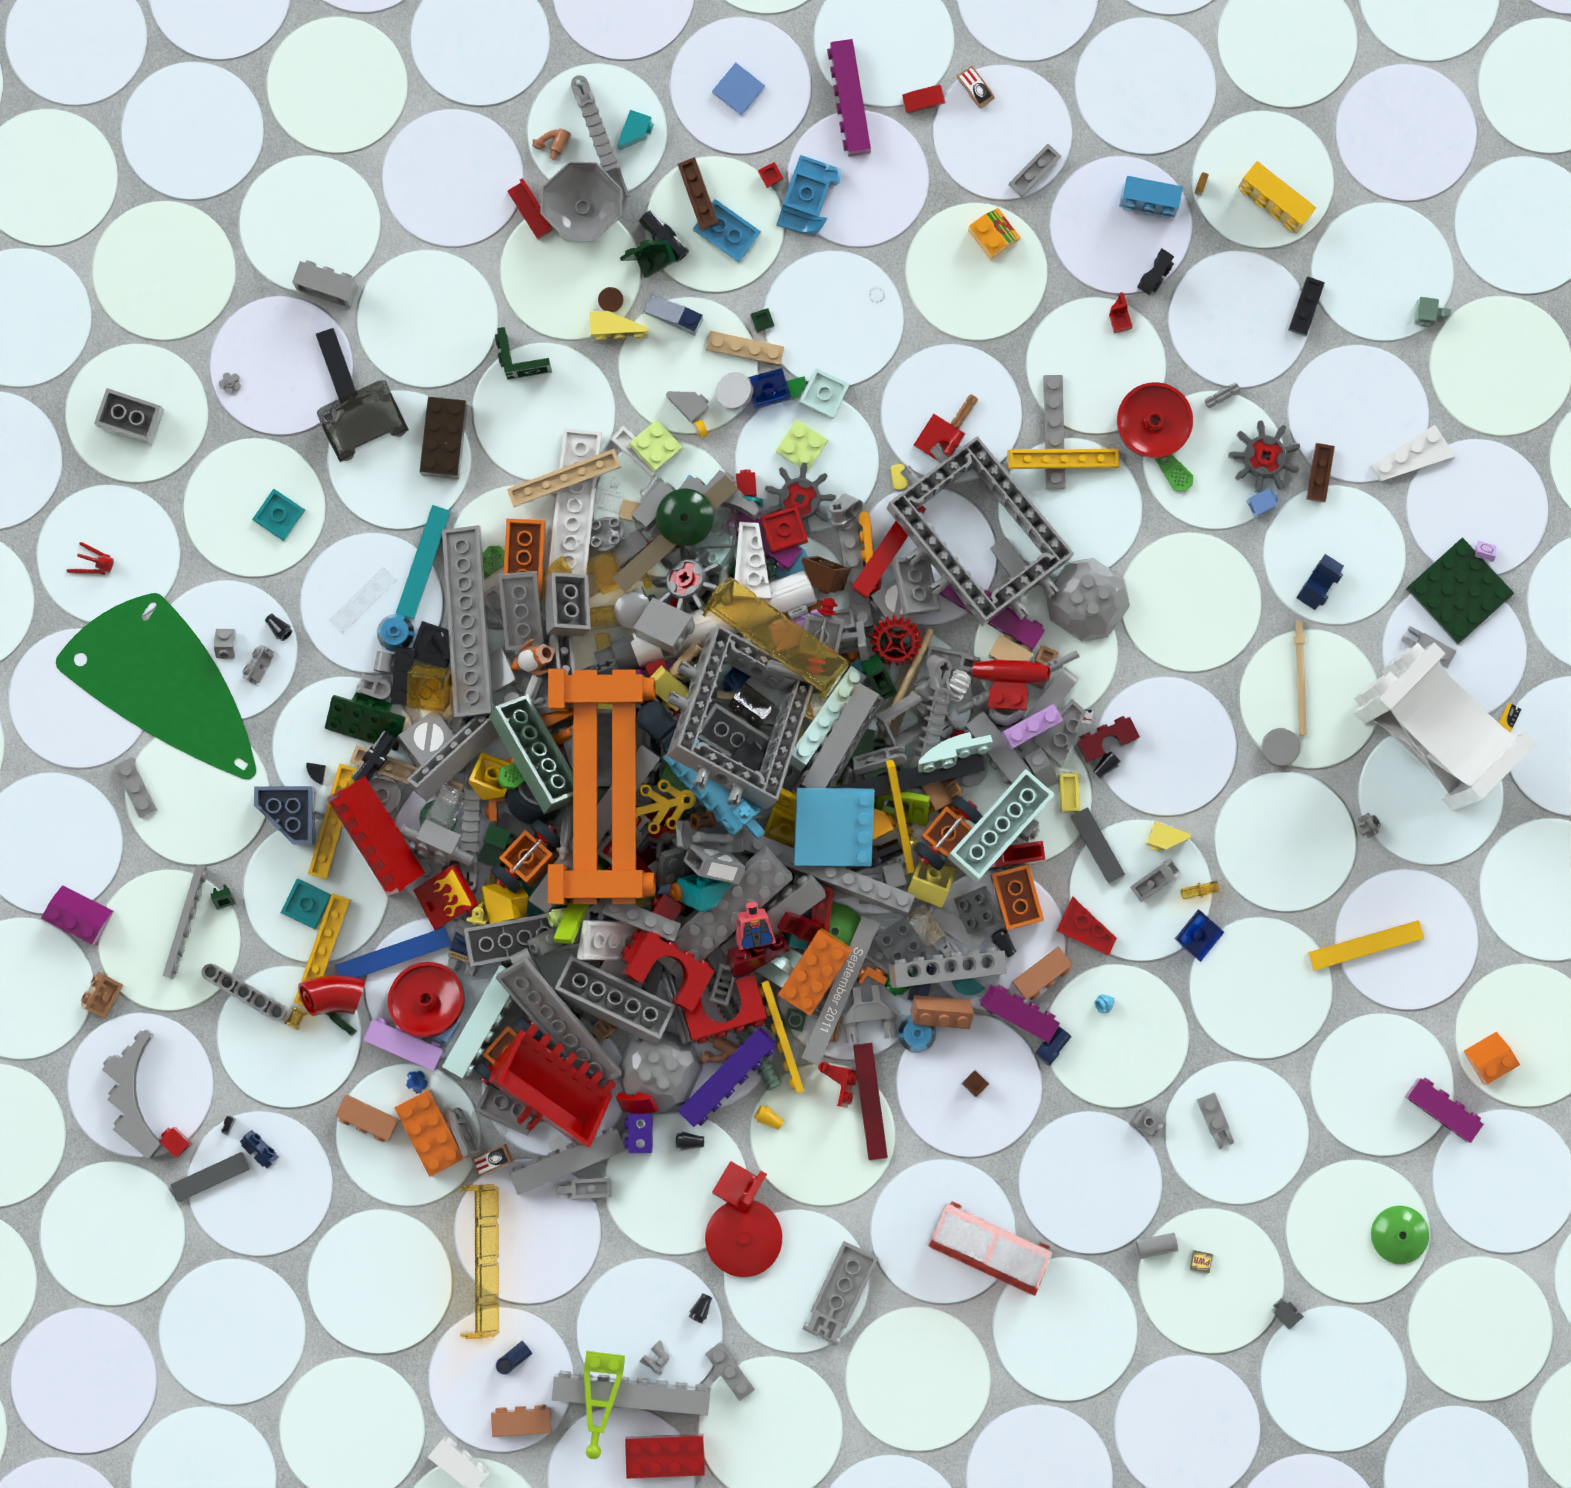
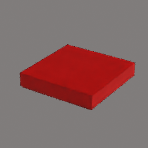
[760,506,808,554]

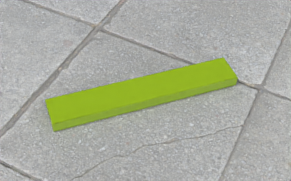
[553,856,608,944]

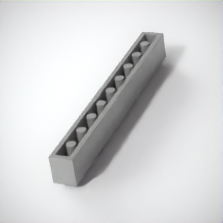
[528,743,662,914]
[741,828,915,918]

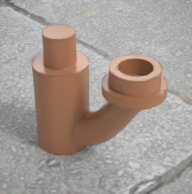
[532,128,571,160]
[700,1037,739,1065]

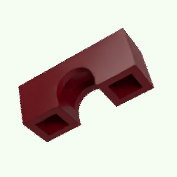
[1077,716,1140,763]

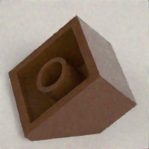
[802,555,851,594]

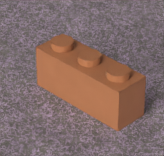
[1012,946,1073,1001]
[910,995,974,1029]
[335,1095,400,1142]
[491,1404,552,1437]

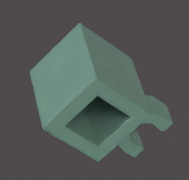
[1414,296,1451,327]

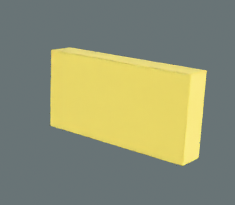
[1059,773,1080,812]

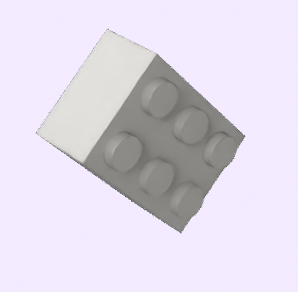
[292,260,358,308]
[94,388,164,445]
[544,572,591,637]

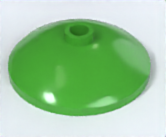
[809,903,861,946]
[1371,1205,1429,1264]

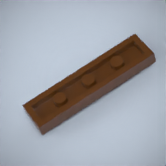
[677,157,719,232]

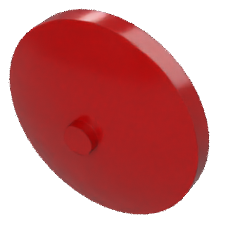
[1116,382,1193,459]
[387,962,465,1038]
[705,1200,783,1277]

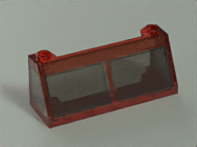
[927,1201,1053,1296]

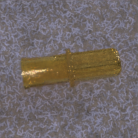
[1180,880,1219,899]

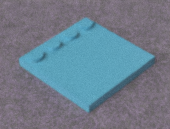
[794,788,875,866]

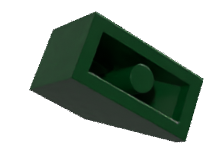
[860,654,897,700]

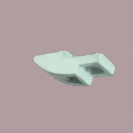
[918,732,993,773]

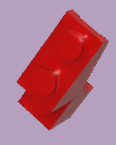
[989,841,1045,869]

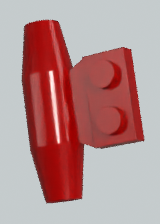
[972,659,1051,711]

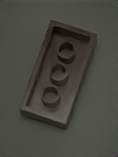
[419,397,468,479]

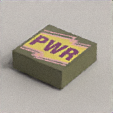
[1190,1250,1213,1273]

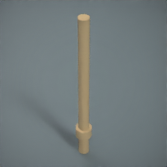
[1294,621,1307,736]
[879,628,935,733]

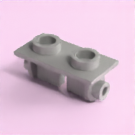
[242,644,274,685]

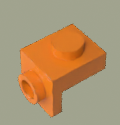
[485,797,506,823]
[857,967,888,985]

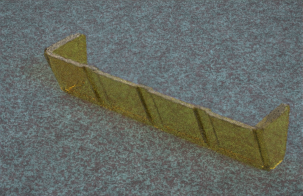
[702,577,848,701]
[460,1184,499,1339]

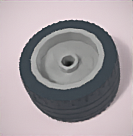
[506,778,562,825]

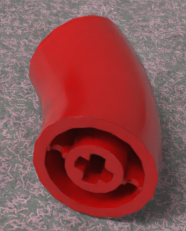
[298,975,366,1017]

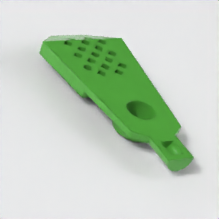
[1155,455,1193,492]
[482,546,505,579]
[497,762,525,789]

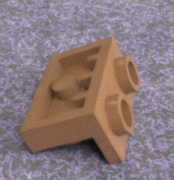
[81,971,123,1019]

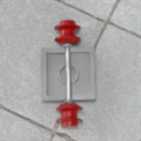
[799,598,844,675]

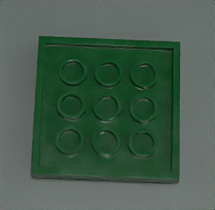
[1406,537,1514,645]

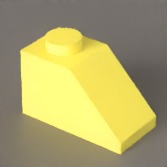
[1146,821,1192,852]

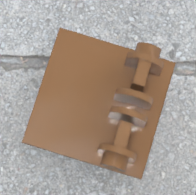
[922,779,964,811]

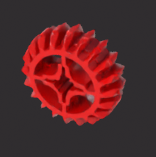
[870,614,922,666]

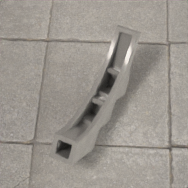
[632,470,760,532]
[102,1029,162,1159]

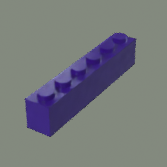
[678,1027,777,1127]

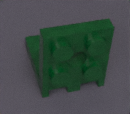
[495,327,552,380]

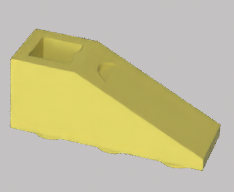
[590,311,648,341]

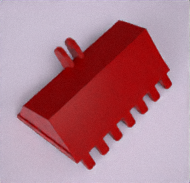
[326,776,425,896]
[488,1024,616,1148]

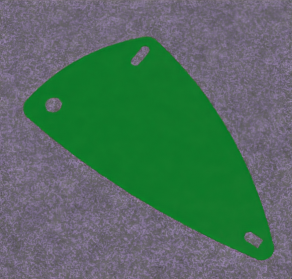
[56,593,256,779]

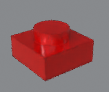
[758,162,783,188]

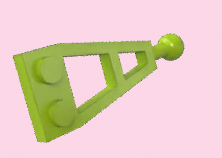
[834,785,930,827]
[584,1350,625,1460]

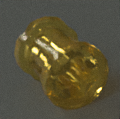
[284,1005,308,1030]

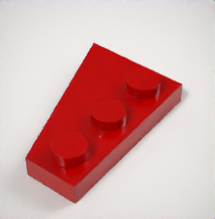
[1056,896,1117,956]

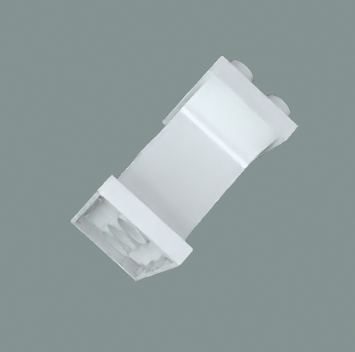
[1353,642,1537,810]

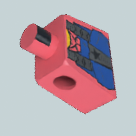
[735,902,776,950]

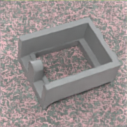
[875,691,928,747]

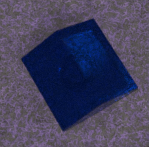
[748,368,792,409]
[1174,909,1225,962]

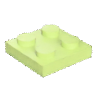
[776,419,828,472]
[629,420,683,472]

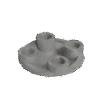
[590,517,625,552]
[614,591,650,630]

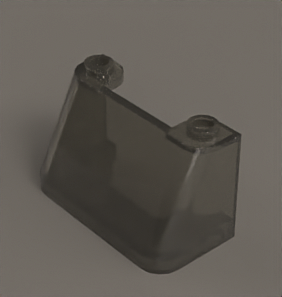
[317,380,409,462]

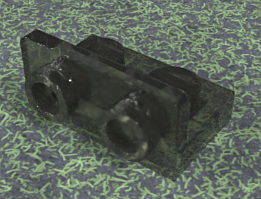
[728,682,776,728]

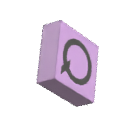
[1475,541,1496,562]

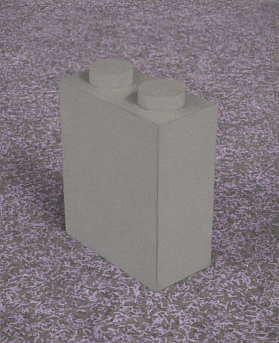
[633,597,695,655]

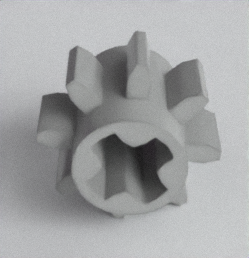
[1356,813,1381,838]

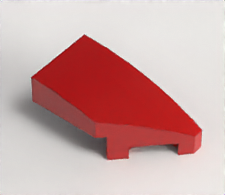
[1109,292,1133,334]

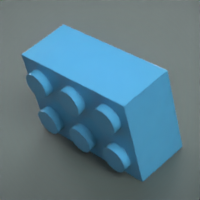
[1119,176,1183,219]

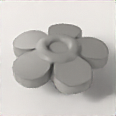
[219,372,241,394]

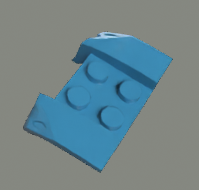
[776,155,841,235]

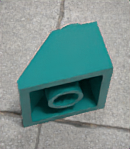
[677,873,732,912]

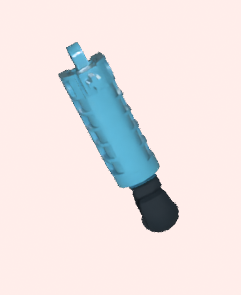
[636,701,765,839]

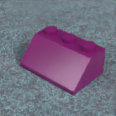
[41,885,114,945]

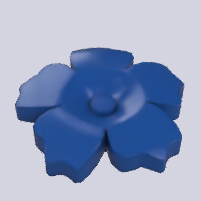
[406,1070,428,1094]

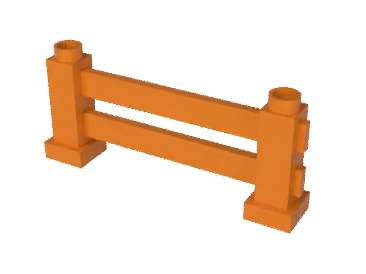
[548,669,656,905]

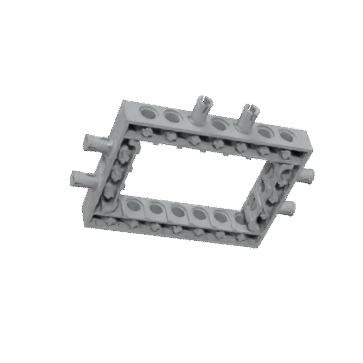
[887,436,1074,627]
[666,625,814,810]

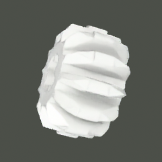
[948,670,971,703]

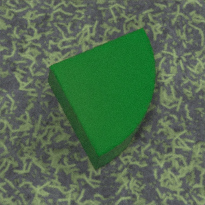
[786,376,805,400]

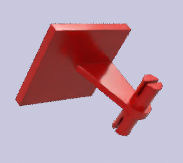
[913,414,966,462]
[818,1062,857,1108]

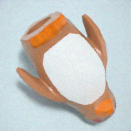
[511,638,555,675]

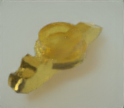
[893,817,918,847]

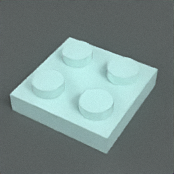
[799,368,850,419]

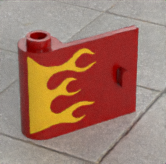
[413,864,479,930]

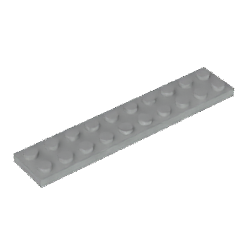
[442,525,493,718]

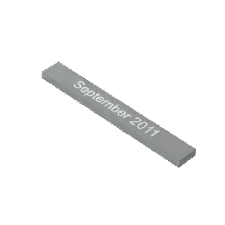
[801,916,880,1065]

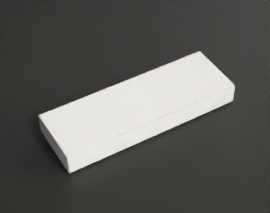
[610,426,665,478]

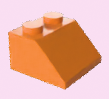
[1463,1031,1520,1084]

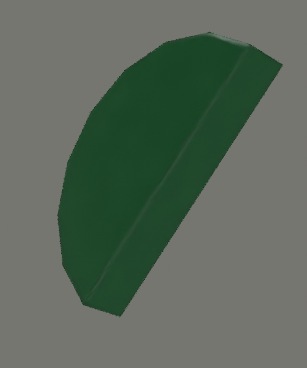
[325,1012,357,1036]

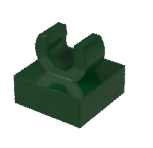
[210,885,235,910]

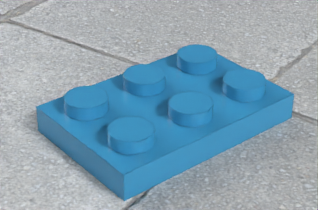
[693,199,761,263]

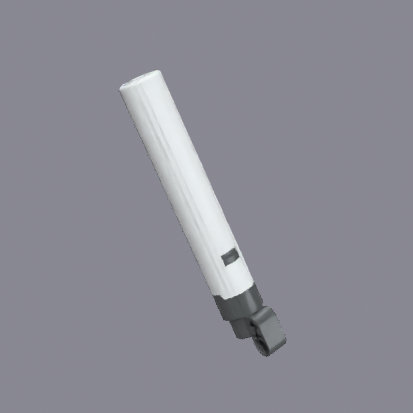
[583,570,817,675]

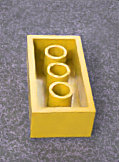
[1238,161,1317,233]

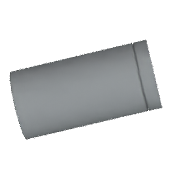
[1136,1232,1178,1259]

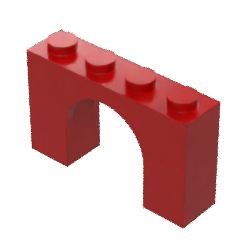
[622,931,714,1012]
[683,974,768,1044]

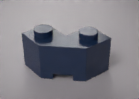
[1296,554,1344,610]

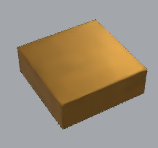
[1194,172,1209,196]

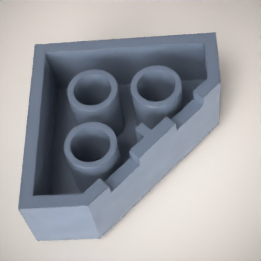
[254,786,315,845]

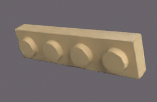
[706,331,784,366]

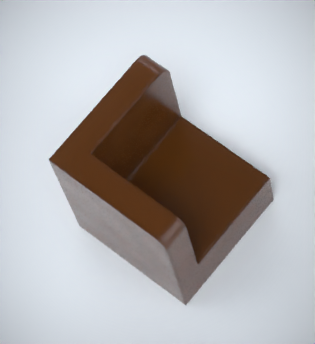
[961,1070,989,1097]

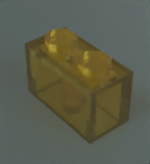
[587,551,620,595]

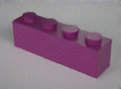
[727,511,803,571]
[980,985,1060,1043]
[1404,1077,1484,1143]

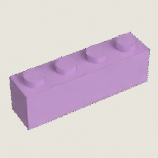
[363,1017,445,1071]

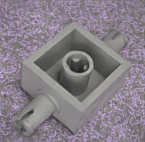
[400,819,474,868]

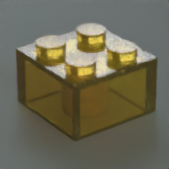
[407,664,451,713]

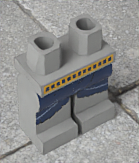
[447,919,482,977]

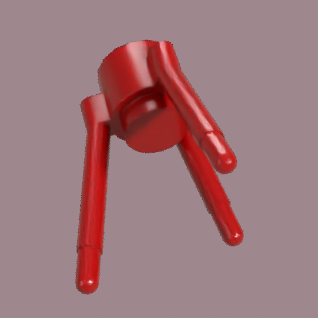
[66,542,114,575]

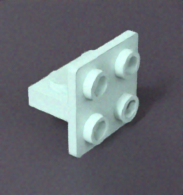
[755,947,803,988]

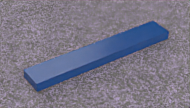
[336,927,451,978]

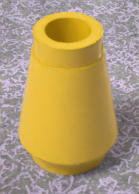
[754,1105,784,1130]

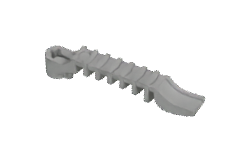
[571,75,630,199]
[908,655,952,790]
[459,761,482,894]

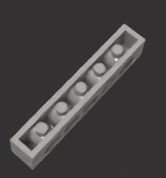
[889,947,1007,988]

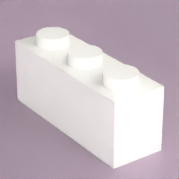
[428,1437,489,1488]

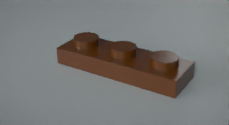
[1306,443,1335,503]

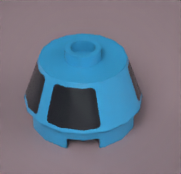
[377,614,415,652]
[898,1016,936,1053]

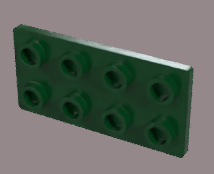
[325,692,406,751]

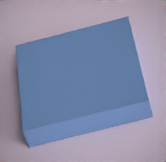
[712,62,765,116]

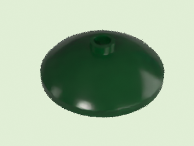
[656,488,714,546]

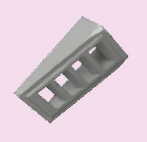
[709,963,736,1006]

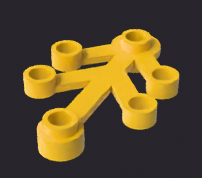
[636,779,696,834]

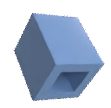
[1246,488,1278,518]

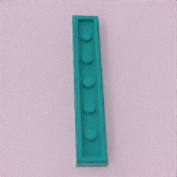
[396,505,451,619]

